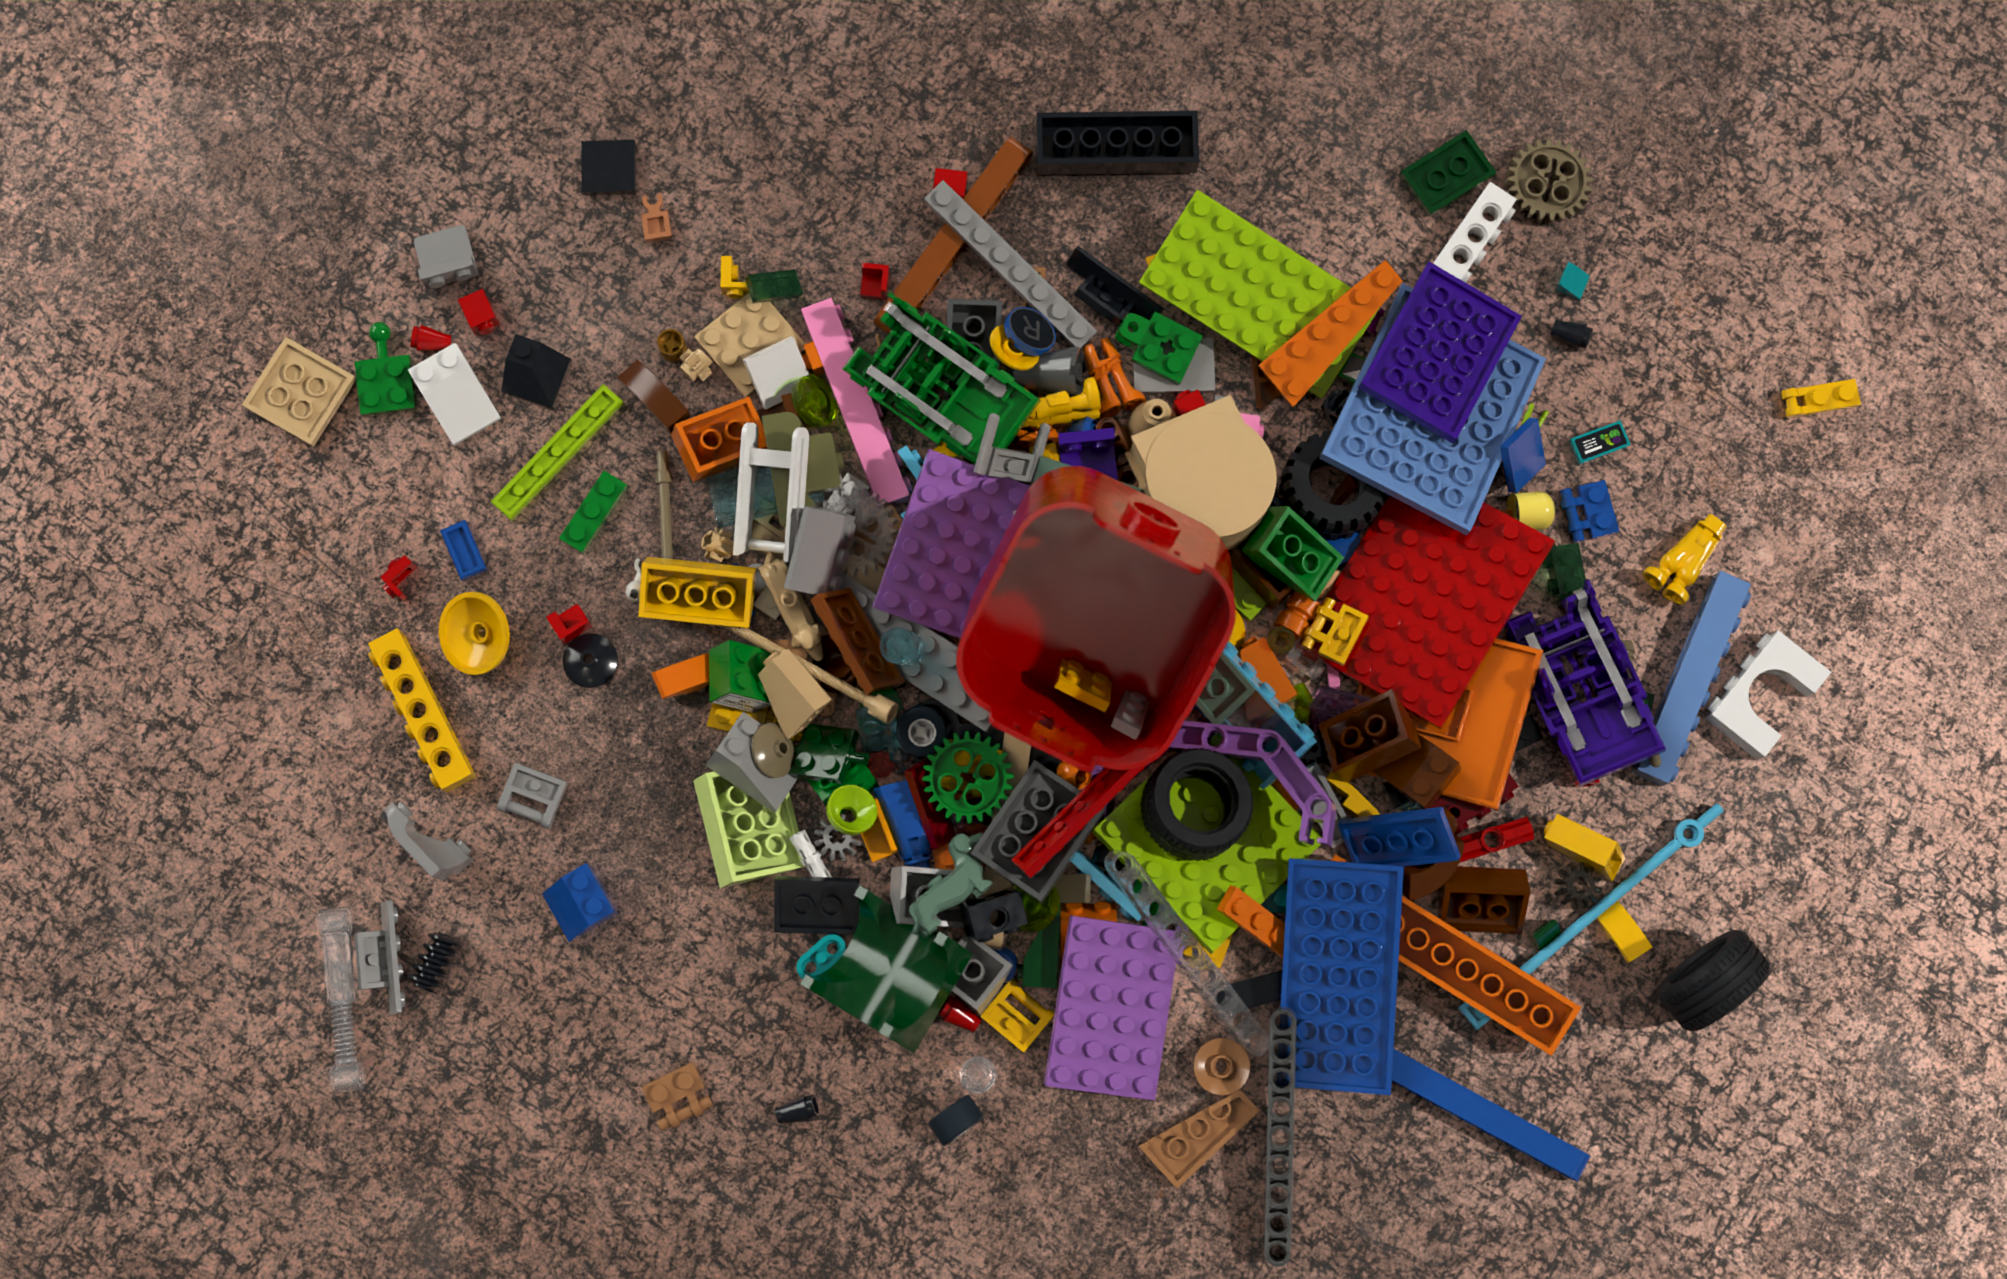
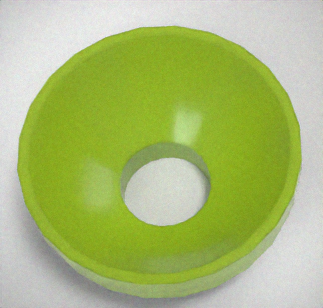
[826,785,878,835]

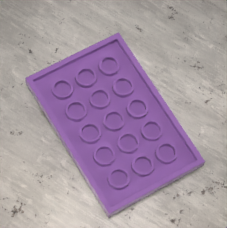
[872,449,1030,638]
[1044,915,1181,1100]

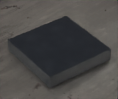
[581,140,636,195]

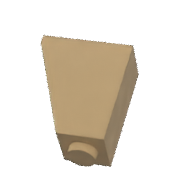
[758,649,832,740]

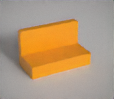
[853,798,898,863]

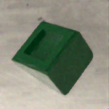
[1528,919,1561,951]

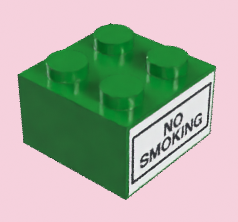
[709,640,772,713]

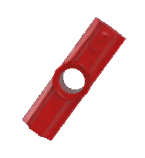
[1460,817,1535,863]

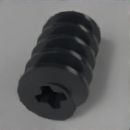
[407,931,464,995]

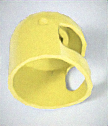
[1506,491,1555,531]

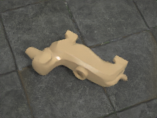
[757,552,825,661]

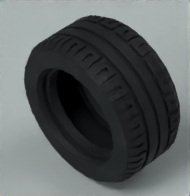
[1140,748,1254,861]
[1658,930,1770,1032]

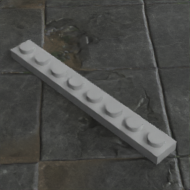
[923,180,1097,348]

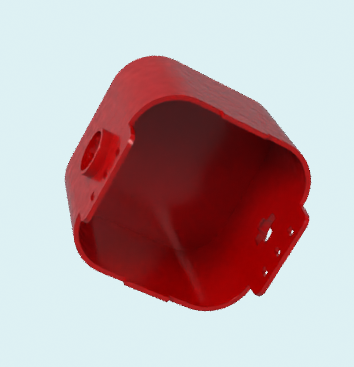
[956,466,1236,772]

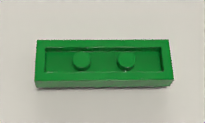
[559,470,628,554]

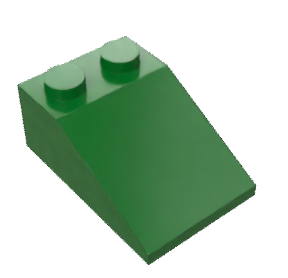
[1242,506,1344,601]

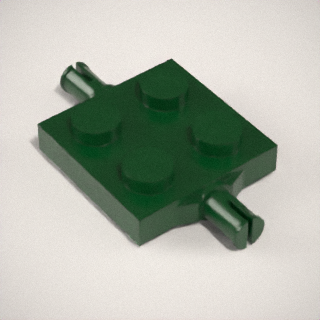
[789,724,869,784]

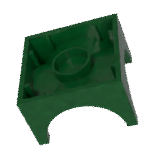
[800,886,973,1053]

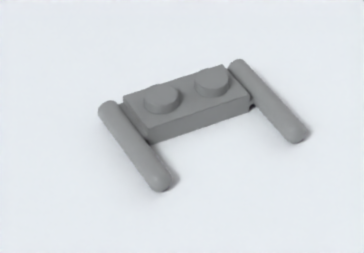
[973,413,1051,483]

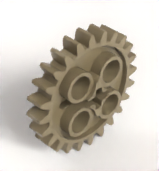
[1505,138,1594,225]

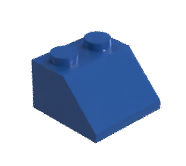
[542,863,619,942]

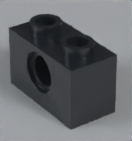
[958,888,1028,943]

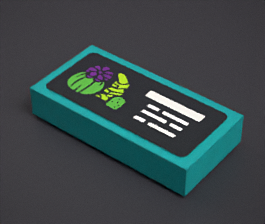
[1569,420,1631,465]

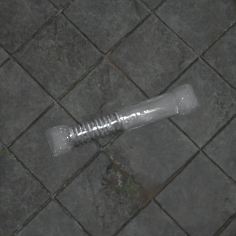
[317,906,365,1094]

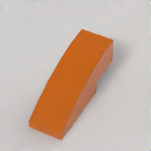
[651,653,709,699]

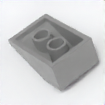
[706,712,798,813]

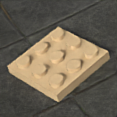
[694,287,806,398]
[242,337,356,447]

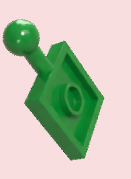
[354,322,417,416]

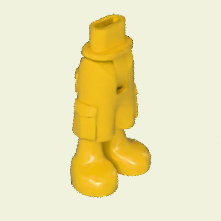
[1022,377,1101,429]

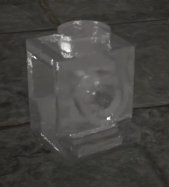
[1279,637,1325,683]

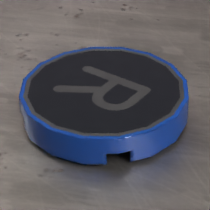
[1004,307,1056,356]

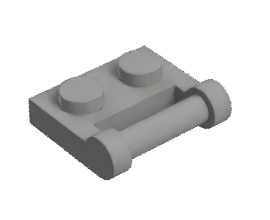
[497,763,568,829]

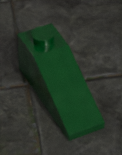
[1017,903,1061,989]

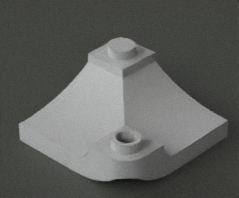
[380,801,474,881]

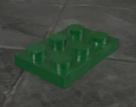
[1399,130,1497,217]

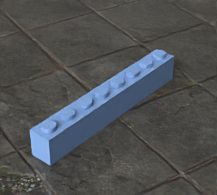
[1631,571,1751,786]

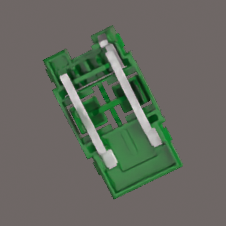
[843,291,1041,464]

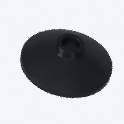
[563,633,618,688]

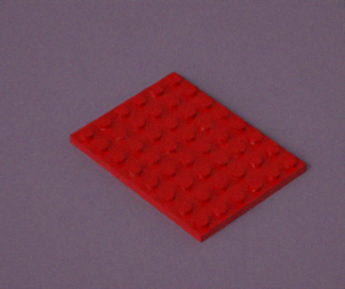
[1296,495,1555,730]

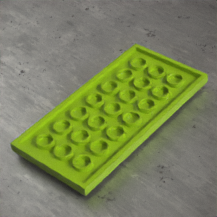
[1138,189,1379,399]

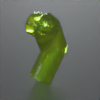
[1294,682,1315,724]

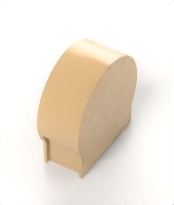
[1124,395,1277,550]

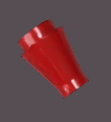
[410,324,452,351]
[938,995,982,1033]

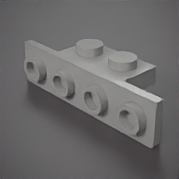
[354,900,405,1016]

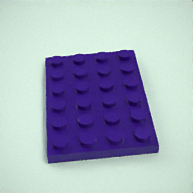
[1358,261,1522,444]

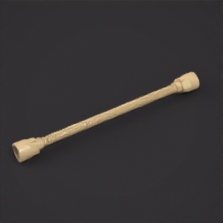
[707,624,899,724]

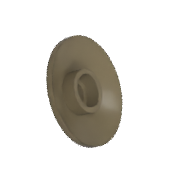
[751,723,794,778]

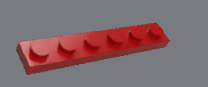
[1011,765,1146,878]

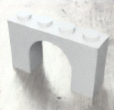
[1705,630,1831,760]

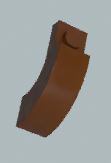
[1402,807,1464,900]

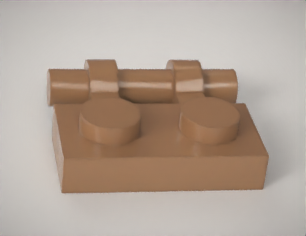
[641,1062,713,1131]

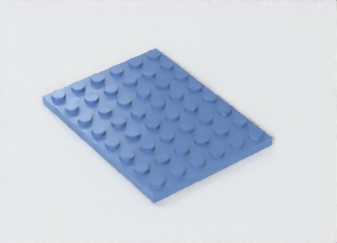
[1319,284,1546,536]

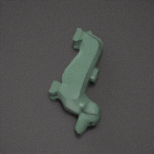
[909,833,993,938]

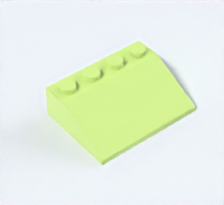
[693,772,806,888]

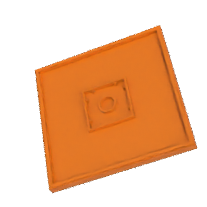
[1352,639,1544,811]

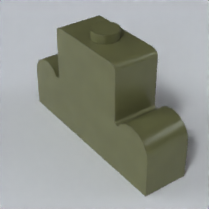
[762,412,845,527]

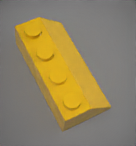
[638,557,757,628]

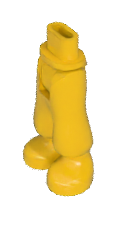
[1642,514,1727,605]

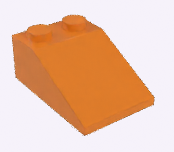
[670,396,767,483]

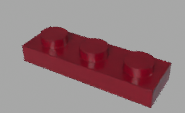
[904,760,956,849]

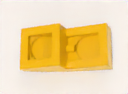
[1596,901,1653,963]

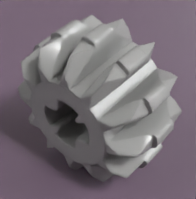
[814,814,861,861]

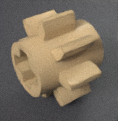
[679,348,713,382]
[701,527,734,563]

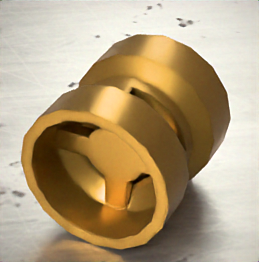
[657,329,687,362]

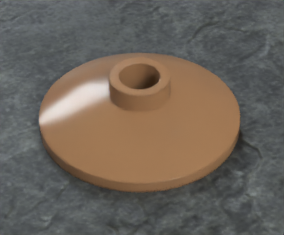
[1193,1038,1250,1096]

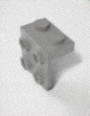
[414,225,479,289]

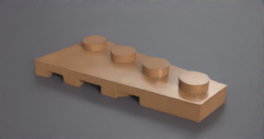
[1138,1089,1260,1189]

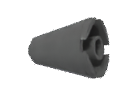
[1009,346,1085,397]

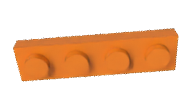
[1216,885,1285,959]

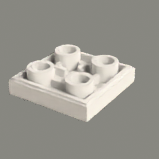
[743,336,812,409]

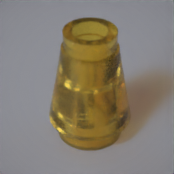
[1267,626,1295,654]

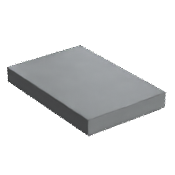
[1132,338,1215,394]

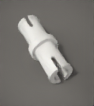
[789,829,832,877]

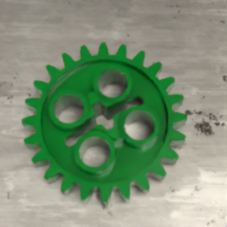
[922,731,1014,823]

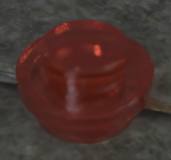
[866,750,894,779]

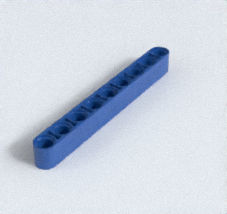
[1392,1049,1591,1182]

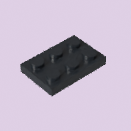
[774,876,860,935]

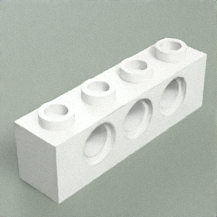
[1433,182,1517,283]

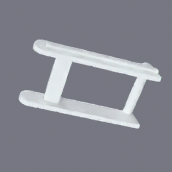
[733,422,809,562]

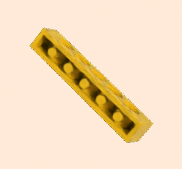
[368,628,477,792]

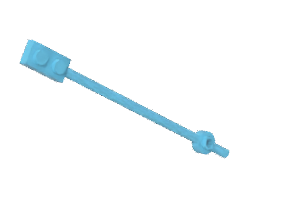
[1458,803,1724,1030]

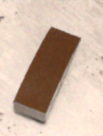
[618,360,691,434]

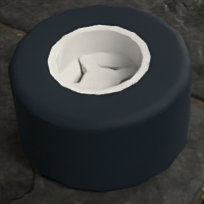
[895,705,947,757]
[928,1095,984,1146]

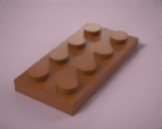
[811,588,905,695]

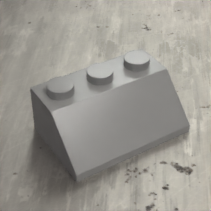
[784,506,856,595]
[890,866,981,928]

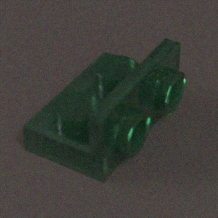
[1543,543,1586,602]

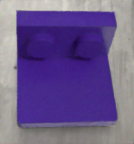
[1058,428,1118,480]

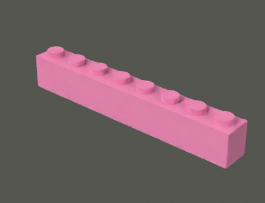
[801,298,913,512]

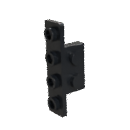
[1067,246,1163,326]

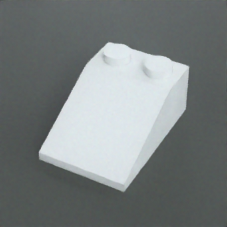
[408,342,501,446]

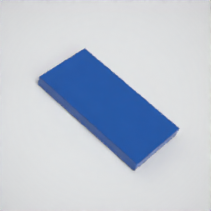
[1337,807,1461,867]

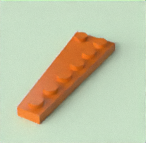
[1258,260,1403,407]

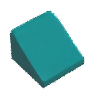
[1555,262,1590,301]

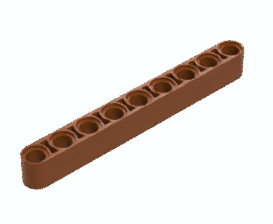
[873,136,1033,334]

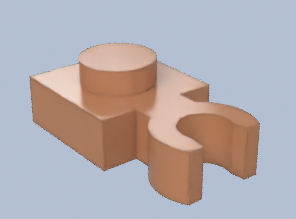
[641,193,673,243]

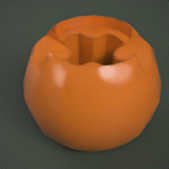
[1057,761,1092,790]

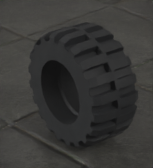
[1279,430,1387,540]

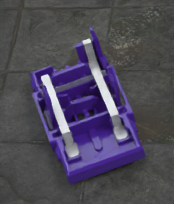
[1505,579,1666,787]

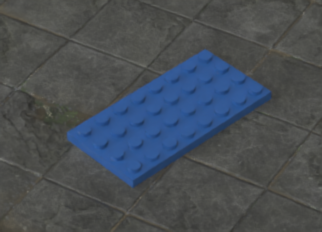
[1276,858,1404,1095]

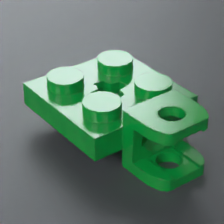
[1115,312,1203,385]

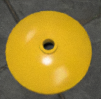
[438,592,510,675]

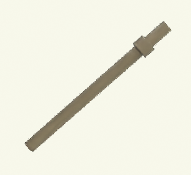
[655,450,673,559]

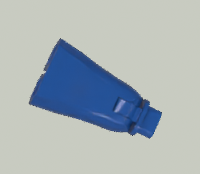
[873,780,933,868]

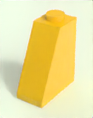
[1544,814,1625,882]

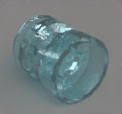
[880,628,925,666]

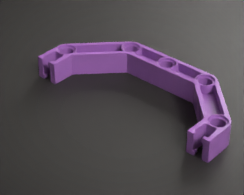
[1082,721,1336,847]

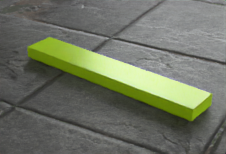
[490,384,624,521]

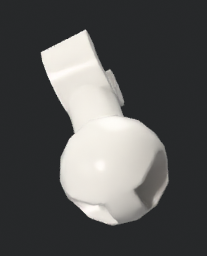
[625,558,641,602]

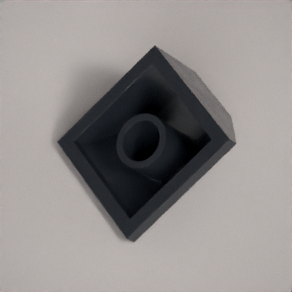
[501,334,572,410]

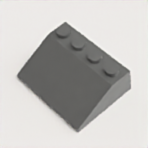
[970,760,1105,905]

